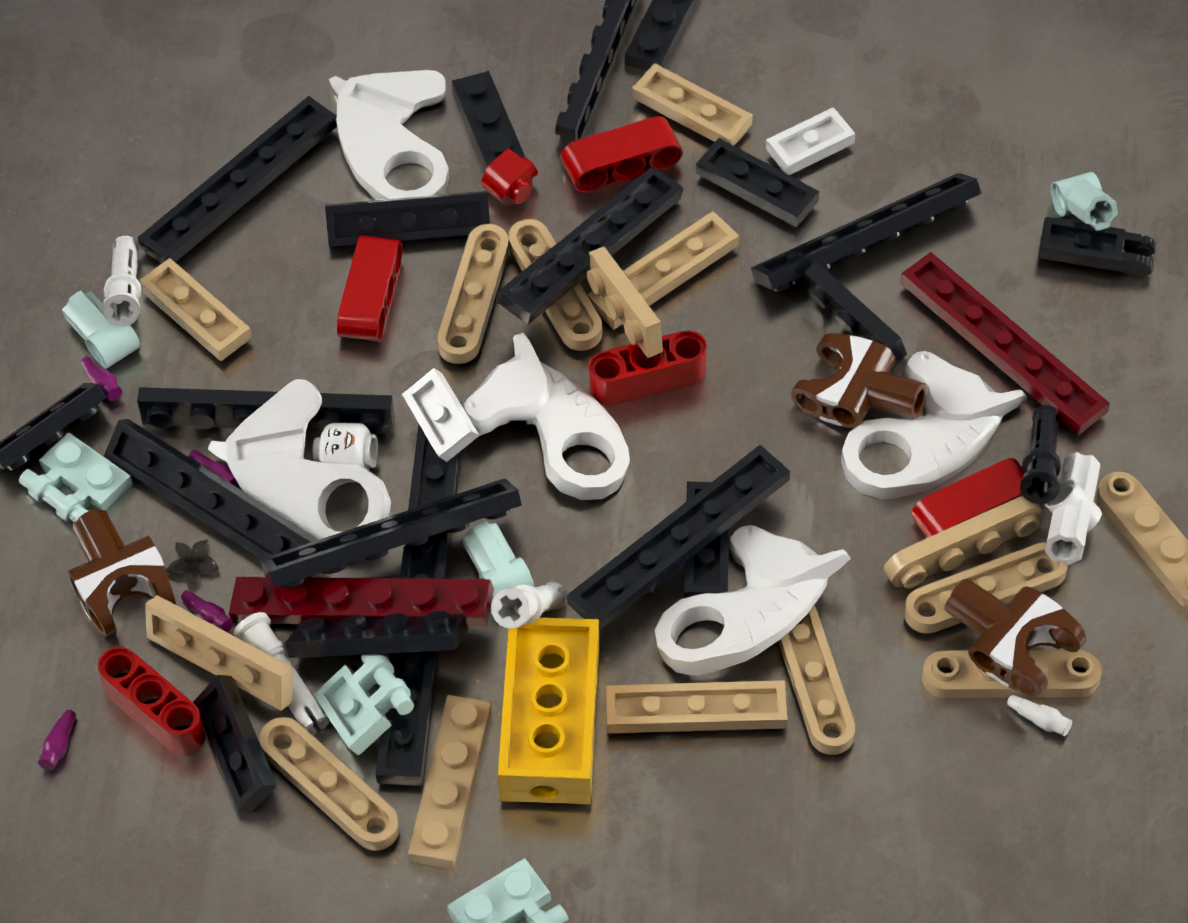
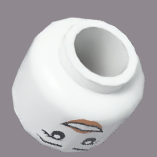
[313,423,378,470]

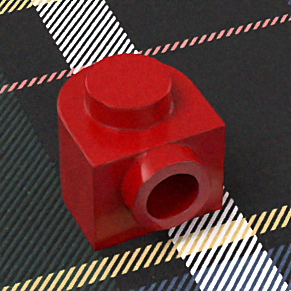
[481,148,538,206]

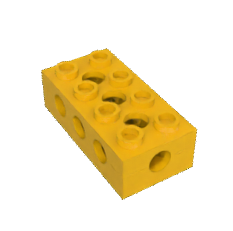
[498,617,599,804]

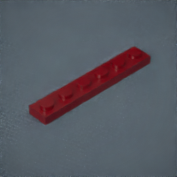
[900,252,1110,435]
[228,577,494,627]

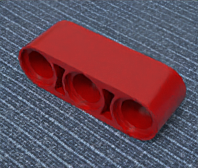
[561,116,683,193]
[337,235,403,342]
[589,330,707,406]
[911,458,1024,538]
[98,647,205,756]

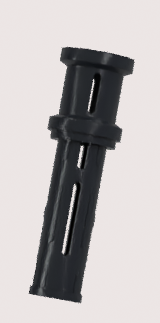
[1020,405,1061,504]

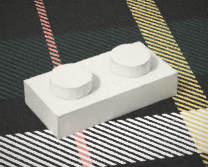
[766,107,855,175]
[402,368,480,462]

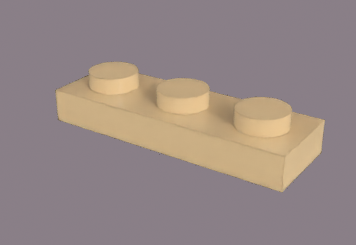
[632,63,753,146]
[587,247,663,358]
[139,258,252,361]

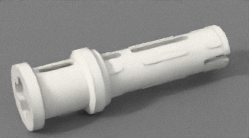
[102,236,141,326]
[491,582,567,628]
[233,612,329,735]

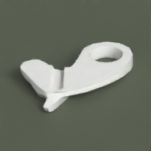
[329,70,449,200]
[461,333,630,500]
[841,351,1027,500]
[208,379,391,540]
[655,525,851,676]

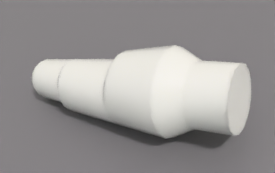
[1007,695,1072,736]

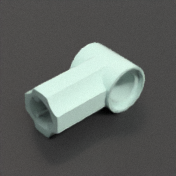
[1051,172,1118,230]
[62,291,141,369]
[463,521,535,601]

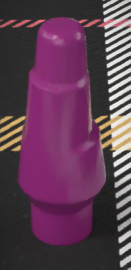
[81,356,122,401]
[188,450,239,488]
[181,590,233,633]
[38,710,76,770]

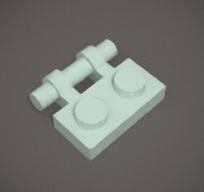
[19,432,133,523]
[313,654,414,756]
[447,858,568,923]

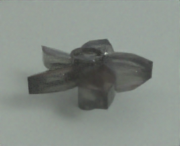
[166,540,219,588]

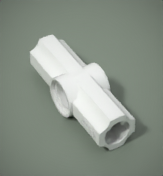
[1044,452,1102,565]

